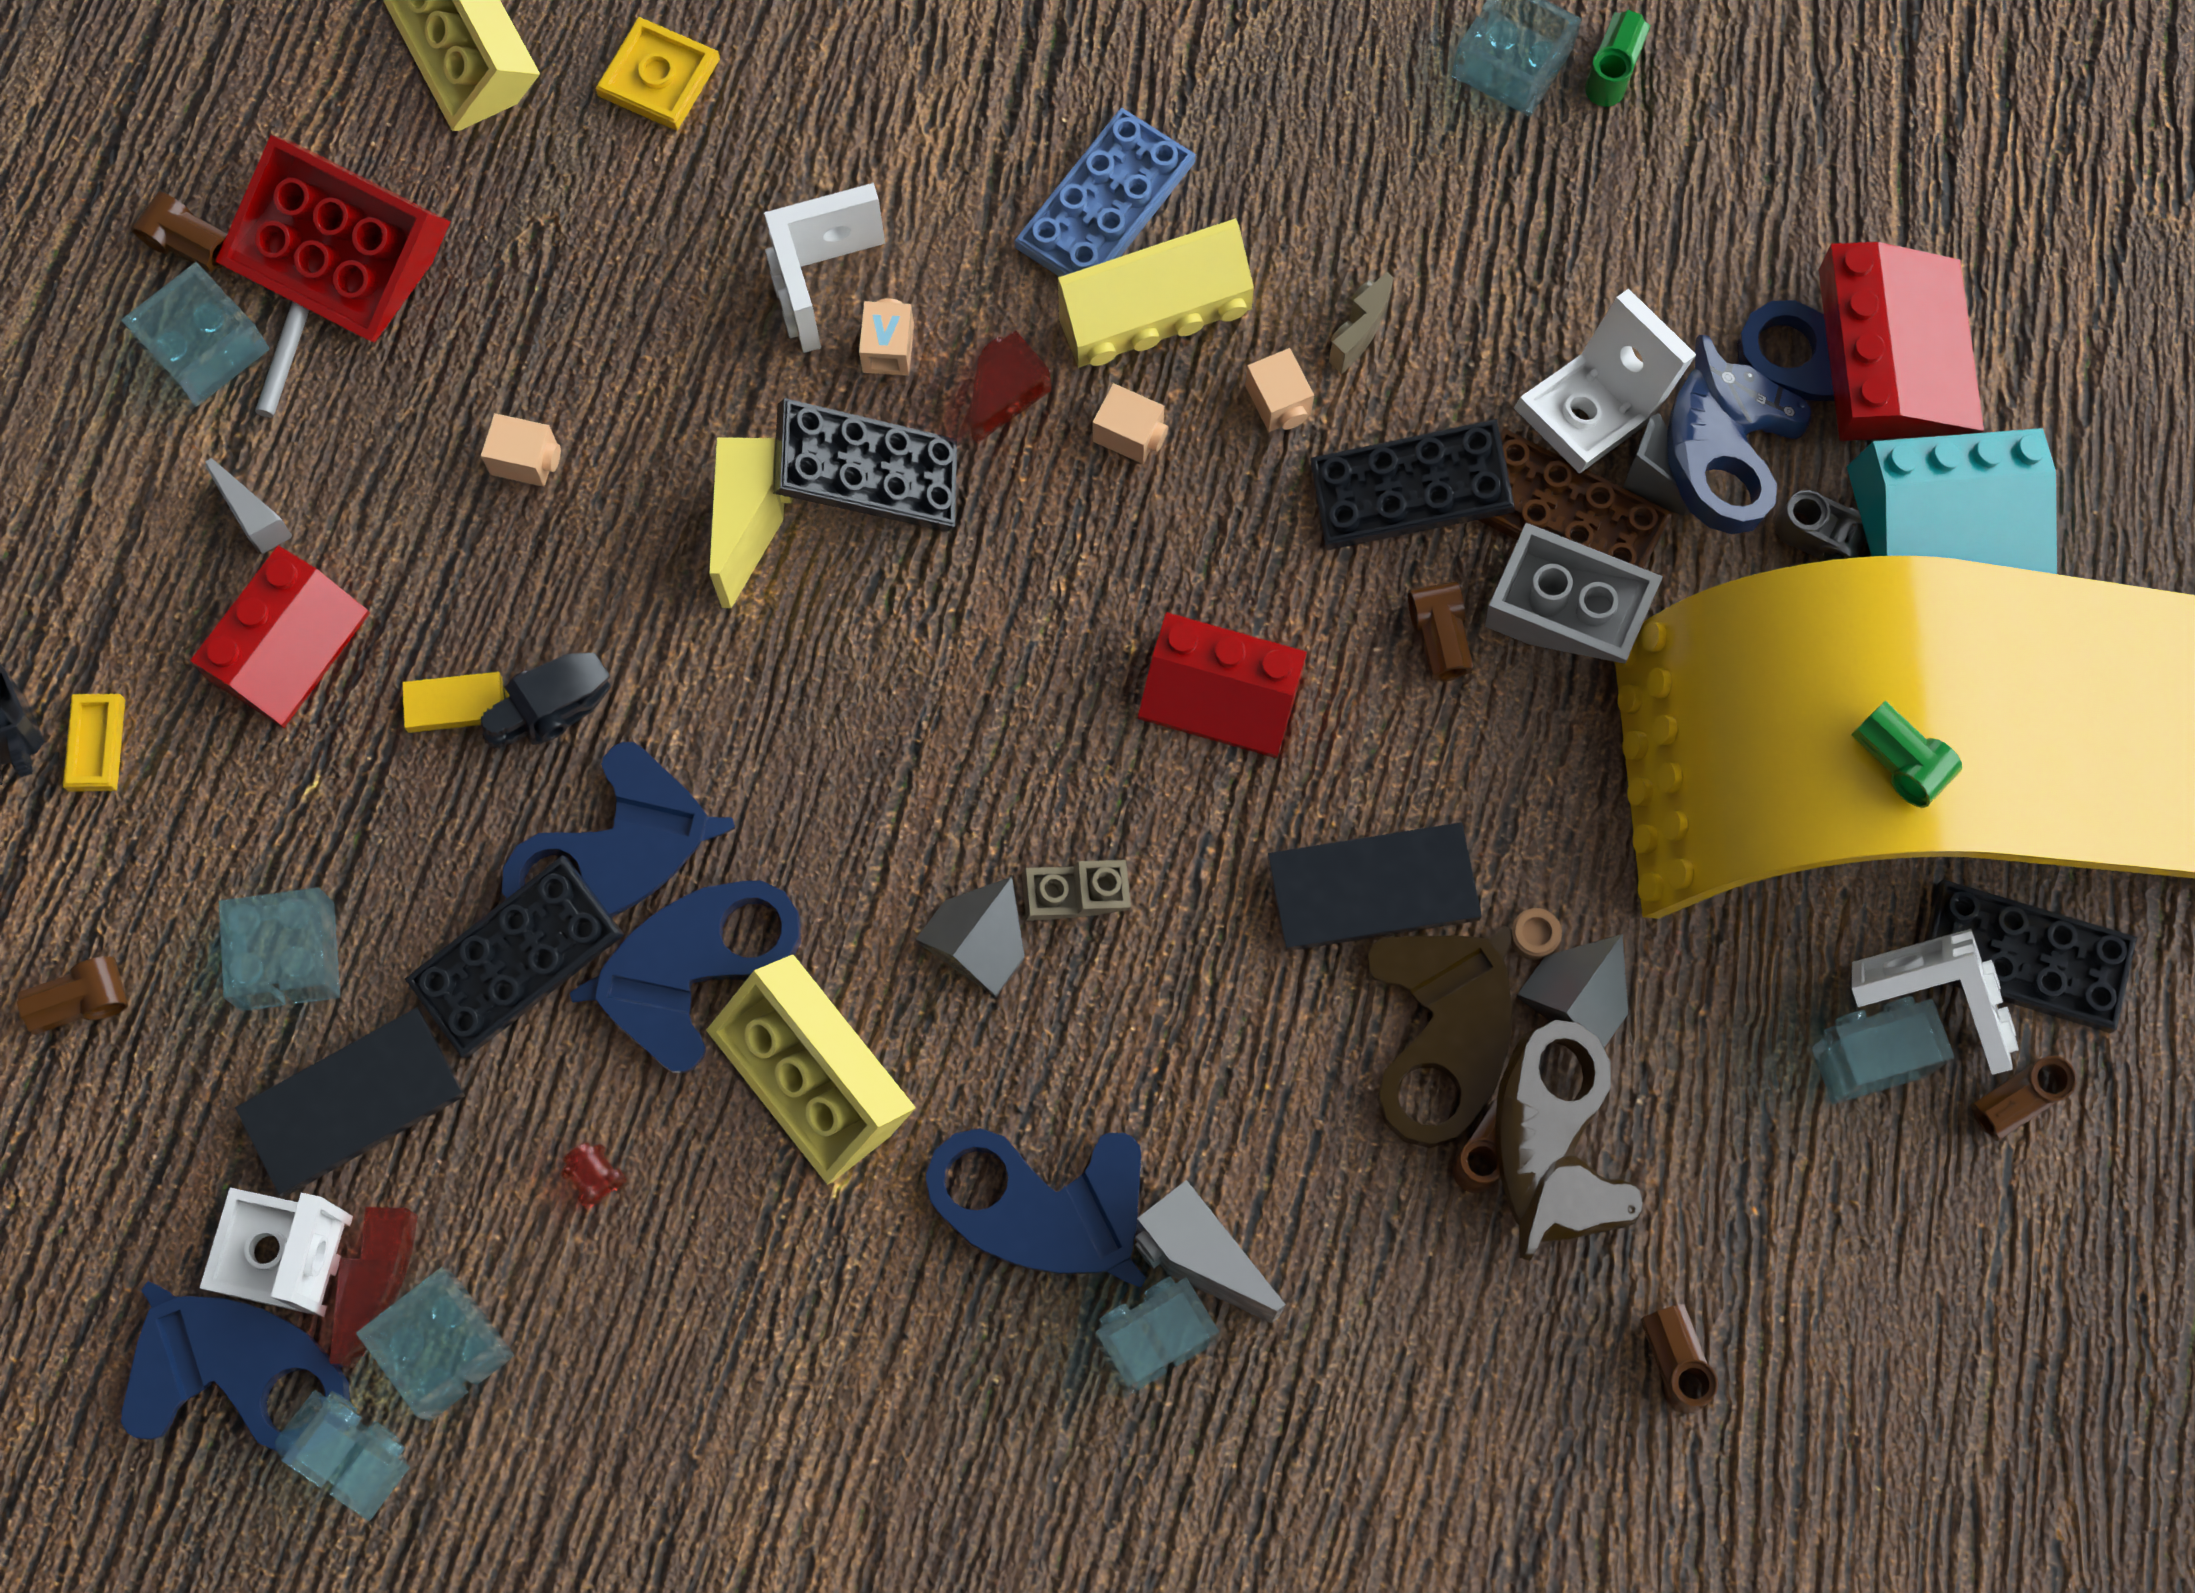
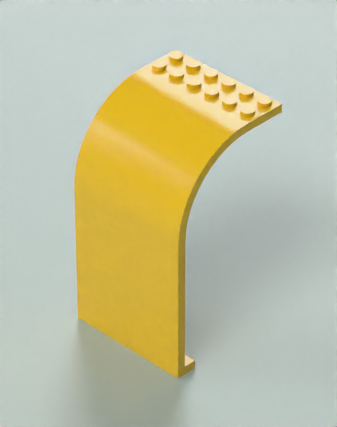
[1614,556,2195,919]

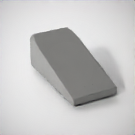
[205,458,292,554]

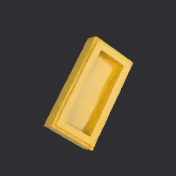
[402,672,504,733]
[63,694,125,792]

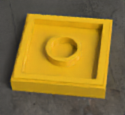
[595,17,720,131]

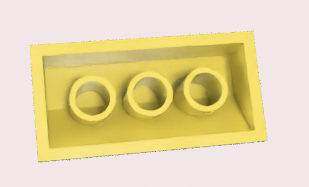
[383,0,540,131]
[1058,218,1254,368]
[706,954,916,1185]

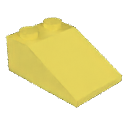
[709,437,793,608]

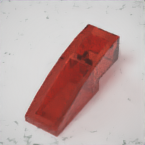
[330,1207,418,1369]

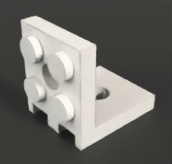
[764,183,885,353]
[1514,289,1696,473]
[1852,929,2019,1075]
[200,1188,353,1317]

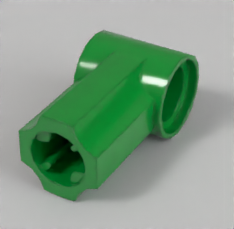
[1585,9,1651,107]
[1851,700,1963,808]

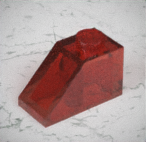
[969,330,1051,443]

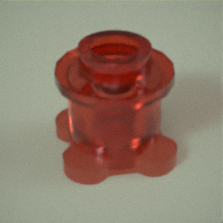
[560,1142,627,1209]

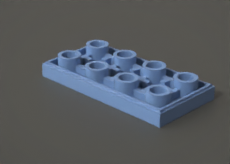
[1014,107,1196,277]

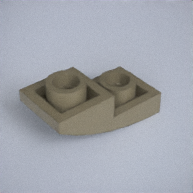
[1329,272,1394,375]
[1022,860,1131,921]

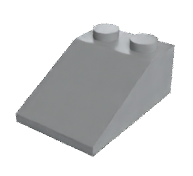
[1485,523,1663,664]
[1135,1180,1286,1323]

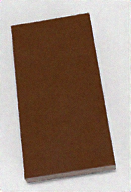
[1478,428,1673,568]

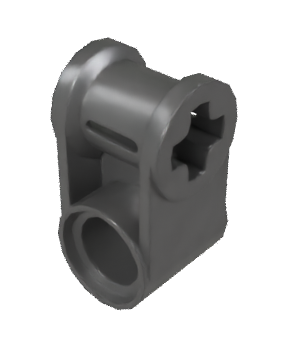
[1775,490,1866,561]

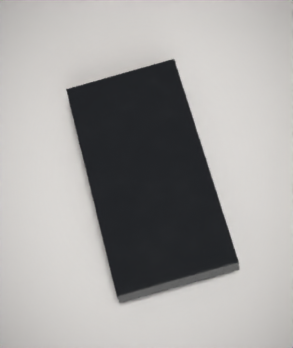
[773,398,957,532]
[1310,419,1515,551]
[1267,822,1482,952]
[405,855,624,1058]
[1924,879,2137,1033]
[235,1007,465,1197]

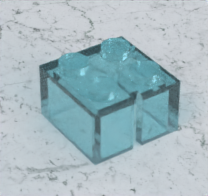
[1451,0,1582,117]
[121,262,270,407]
[219,887,340,1011]
[1812,996,1955,1105]
[356,1267,515,1422]
[1095,1276,1219,1397]
[274,1390,410,1521]

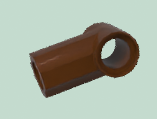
[131,191,227,272]
[1408,581,1474,682]
[17,956,128,1035]
[1970,1056,2077,1141]
[1452,1097,1500,1193]
[1640,1304,1719,1414]

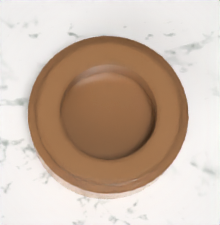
[1511,908,1562,960]

